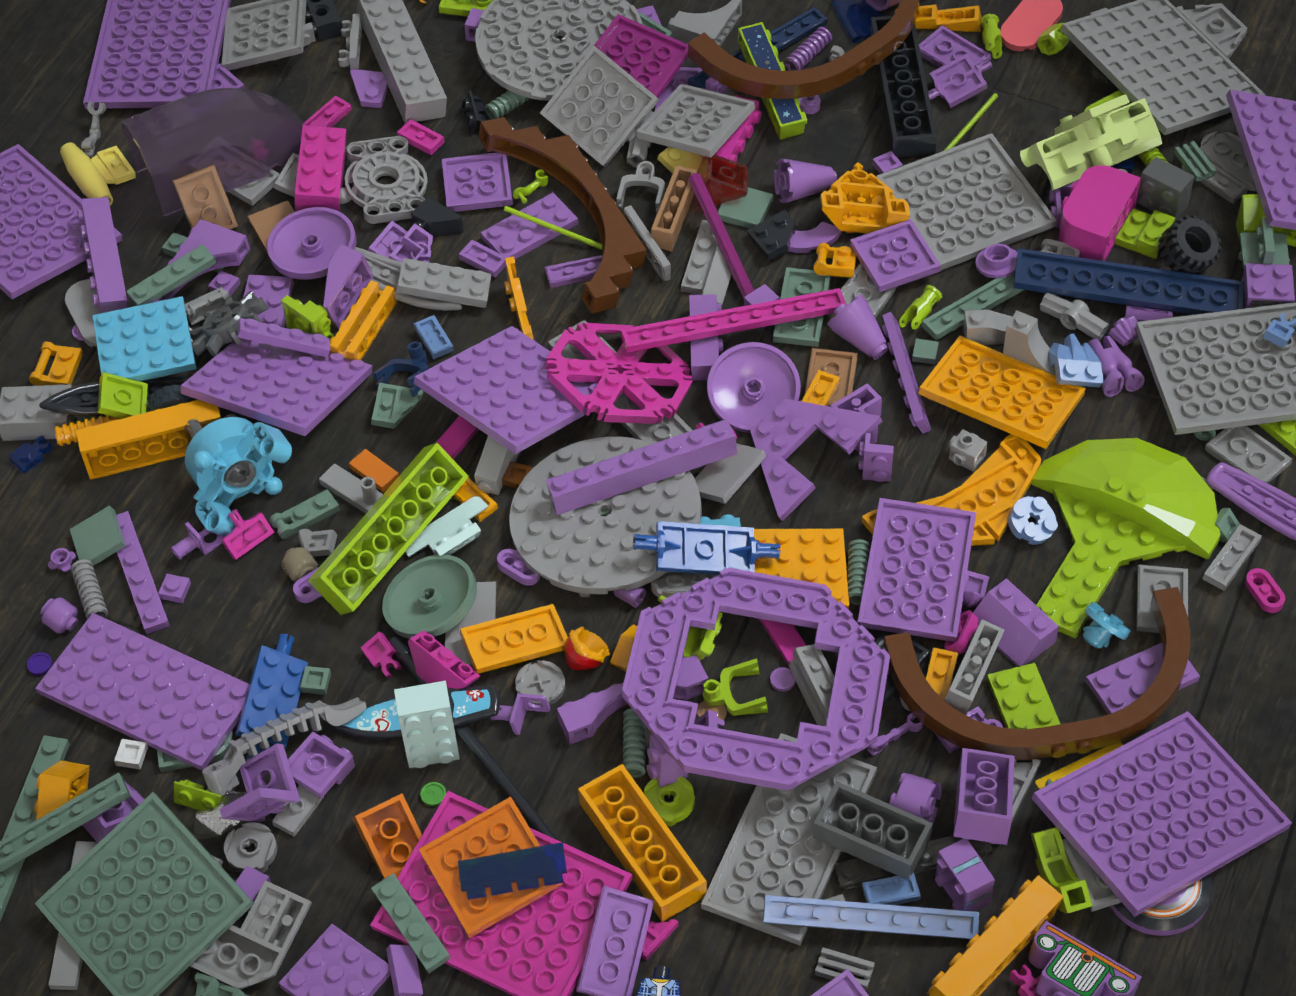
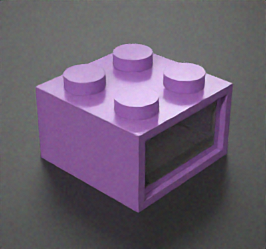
[1242,263,1295,309]

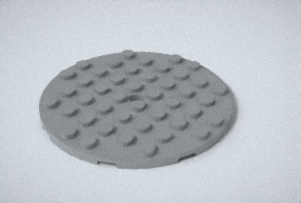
[475,0,642,101]
[509,437,702,594]

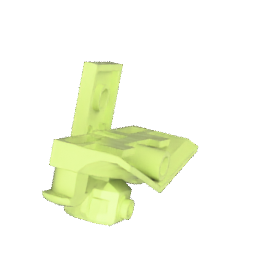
[1020,94,1162,191]

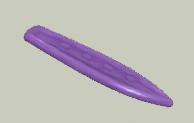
[1206,462,1296,541]

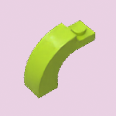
[1031,827,1093,913]

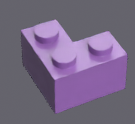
[830,383,882,453]

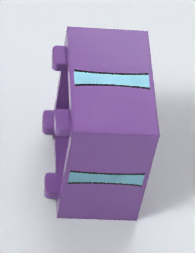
[935,839,995,912]

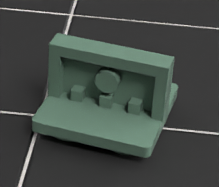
[1240,218,1290,269]

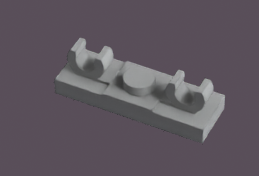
[338,14,362,70]

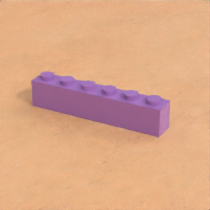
[77,197,127,314]

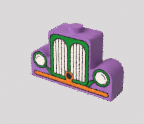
[1028,921,1142,996]

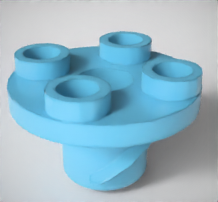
[1083,601,1131,649]

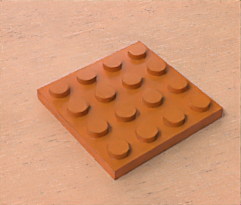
[419,797,563,938]

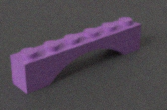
[557,655,709,745]

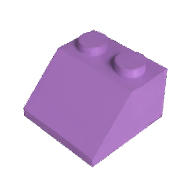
[647,733,688,788]

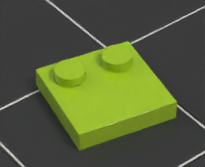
[97,372,148,419]

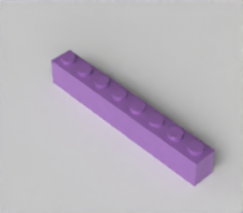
[546,419,737,515]

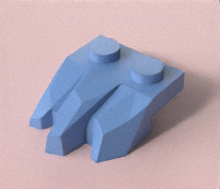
[1049,334,1103,387]

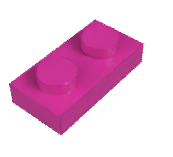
[397,119,445,155]

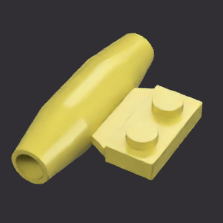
[60,143,136,206]

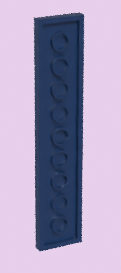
[1013,248,1244,315]

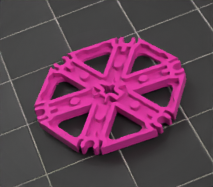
[545,323,693,424]

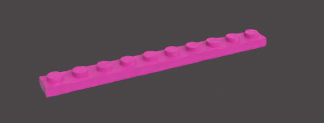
[621,288,847,353]

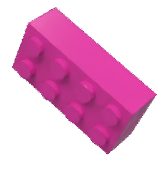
[295,125,346,211]

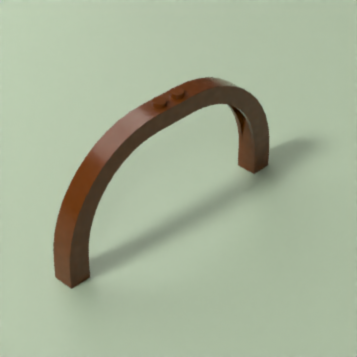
[688,0,920,99]
[883,587,1191,760]

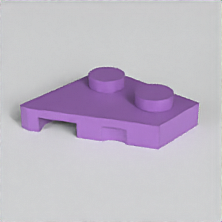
[350,69,388,108]

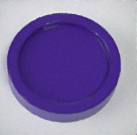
[27,652,53,676]

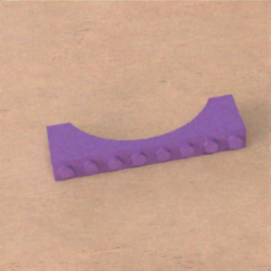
[154,219,250,377]

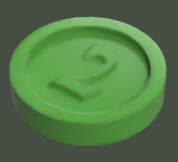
[420,782,446,807]

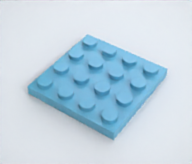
[93,296,196,381]

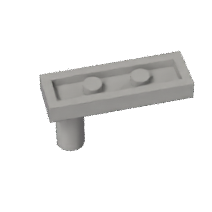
[319,463,383,513]

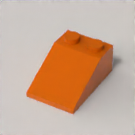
[352,794,422,879]

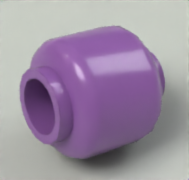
[40,597,78,634]

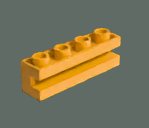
[329,280,397,360]

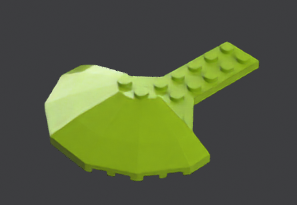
[1032,438,1220,639]

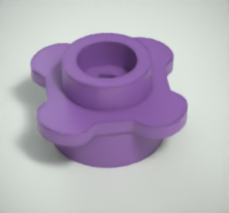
[48,548,76,572]

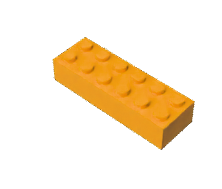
[76,400,221,480]
[578,764,707,922]
[927,875,1064,996]

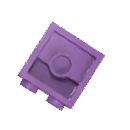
[288,732,355,799]

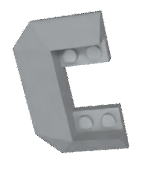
[190,856,312,990]

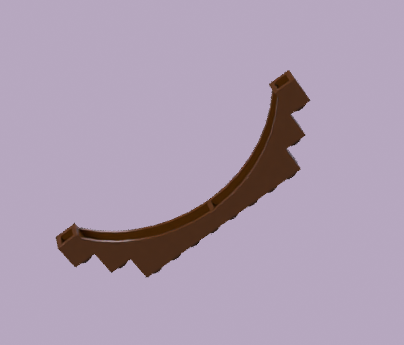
[478,117,647,314]

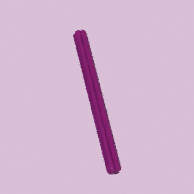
[688,173,754,299]

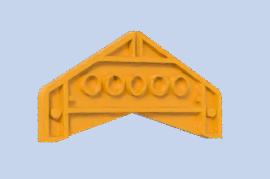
[862,434,1041,546]

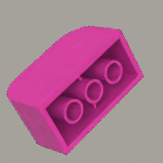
[1058,165,1141,261]

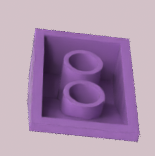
[323,244,374,330]

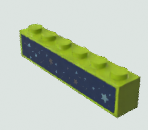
[738,22,807,140]

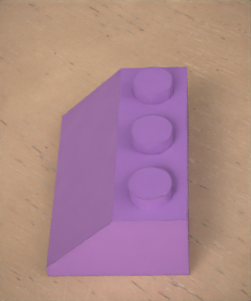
[973,578,1059,667]

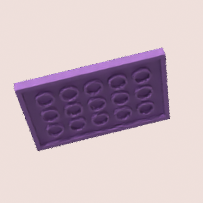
[858,498,976,642]

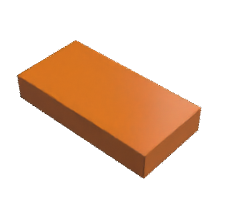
[349,449,399,492]

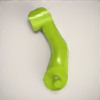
[513,169,548,204]

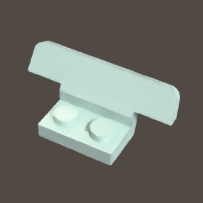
[405,496,489,558]

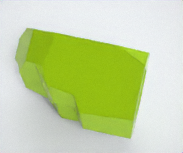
[1037,23,1069,55]

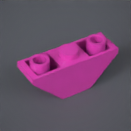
[408,630,480,689]

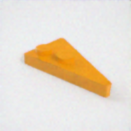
[504,256,534,340]

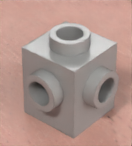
[948,429,987,472]

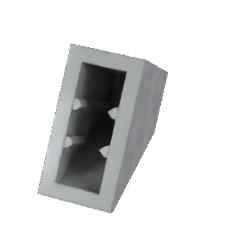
[474,436,520,495]

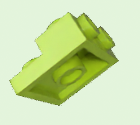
[1115,208,1176,259]
[281,295,334,342]

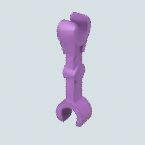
[867,713,923,756]

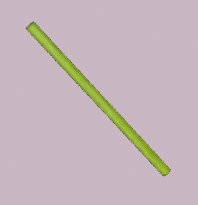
[944,93,998,151]
[504,206,602,250]

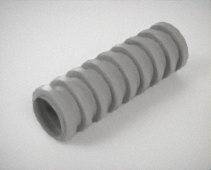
[71,559,108,620]

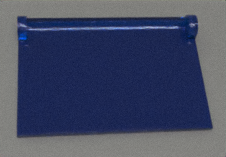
[831,0,883,43]

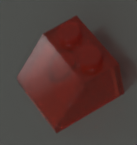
[697,154,748,205]

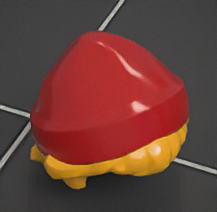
[564,627,610,671]

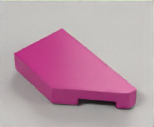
[641,919,678,961]

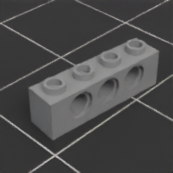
[944,619,1005,715]

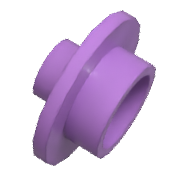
[976,244,1017,278]

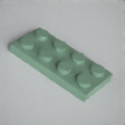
[773,267,831,347]

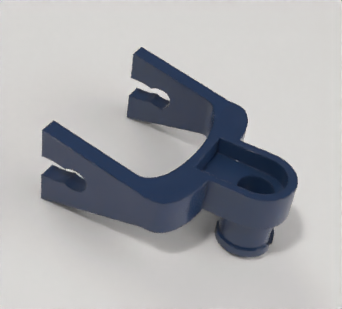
[373,341,429,397]

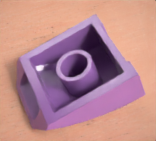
[81,782,144,844]

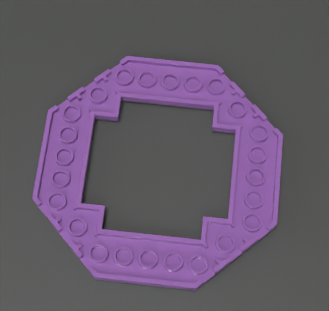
[621,568,890,791]

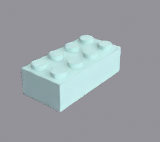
[394,681,459,768]

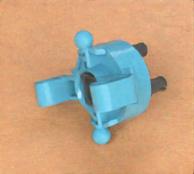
[185,413,292,536]

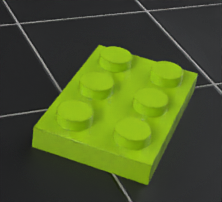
[986,663,1060,729]

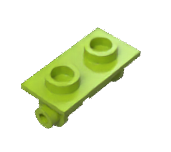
[174,779,229,817]

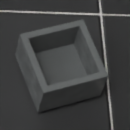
[1136,157,1194,221]

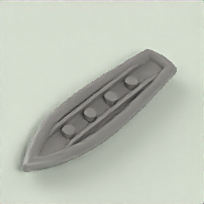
[355,247,462,311]

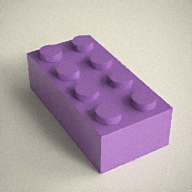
[953,748,1015,845]

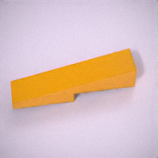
[895,4,982,32]

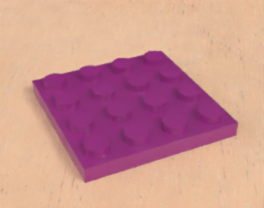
[594,14,688,98]

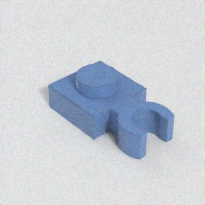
[1263,313,1296,348]

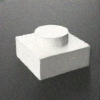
[114,739,148,769]

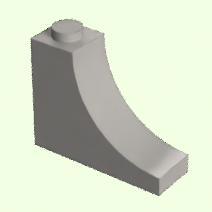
[668,0,742,46]
[1003,310,1056,376]

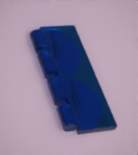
[458,842,567,900]

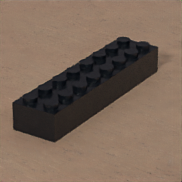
[870,16,937,158]

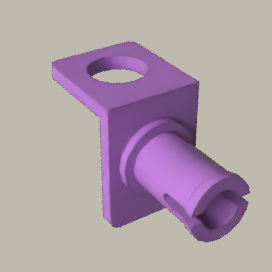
[170,522,224,560]
[491,693,550,735]

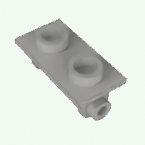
[185,287,230,325]

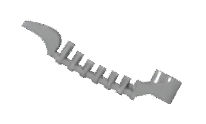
[202,697,367,795]

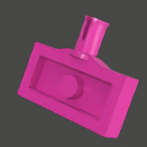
[220,509,274,560]

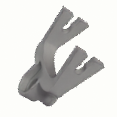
[616,161,665,214]

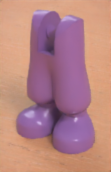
[1088,336,1145,397]

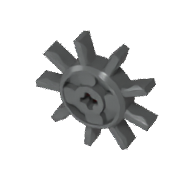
[190,291,269,356]

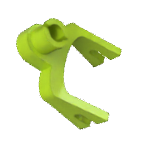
[703,658,768,716]

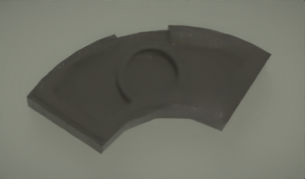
[191,790,248,839]

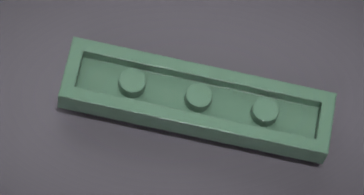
[127,244,216,306]
[371,873,451,973]

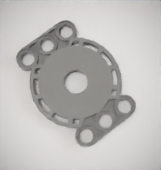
[345,136,427,224]

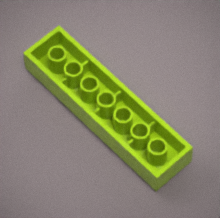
[308,443,469,615]

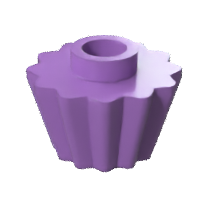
[1108,316,1138,346]

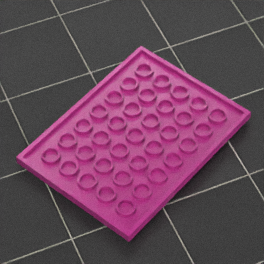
[370,791,633,996]

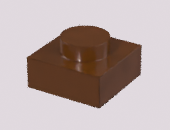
[502,461,533,489]

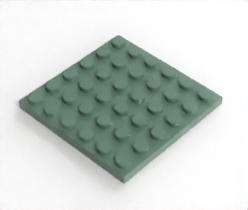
[35,792,255,996]

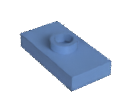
[414,315,454,359]
[862,872,921,905]

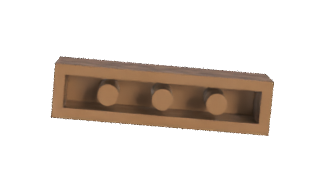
[651,165,697,251]

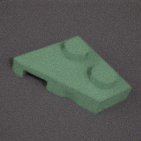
[371,383,423,429]

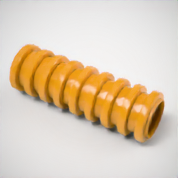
[54,415,120,446]

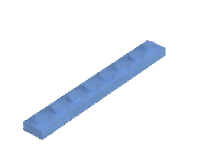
[763,895,979,939]

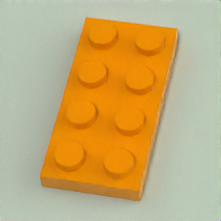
[460,604,568,674]

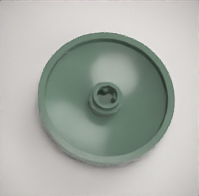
[382,555,477,639]

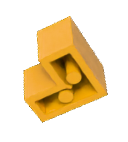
[34,761,90,820]

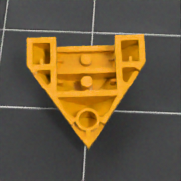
[820,162,910,234]

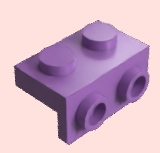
[858,433,894,482]

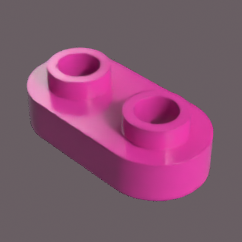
[1245,568,1285,613]
[944,610,978,655]

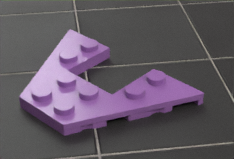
[750,398,882,521]

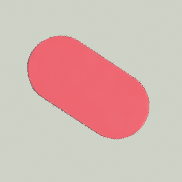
[1001,0,1063,52]

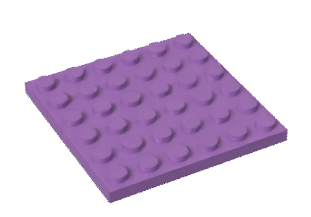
[414,326,598,454]
[181,338,373,436]

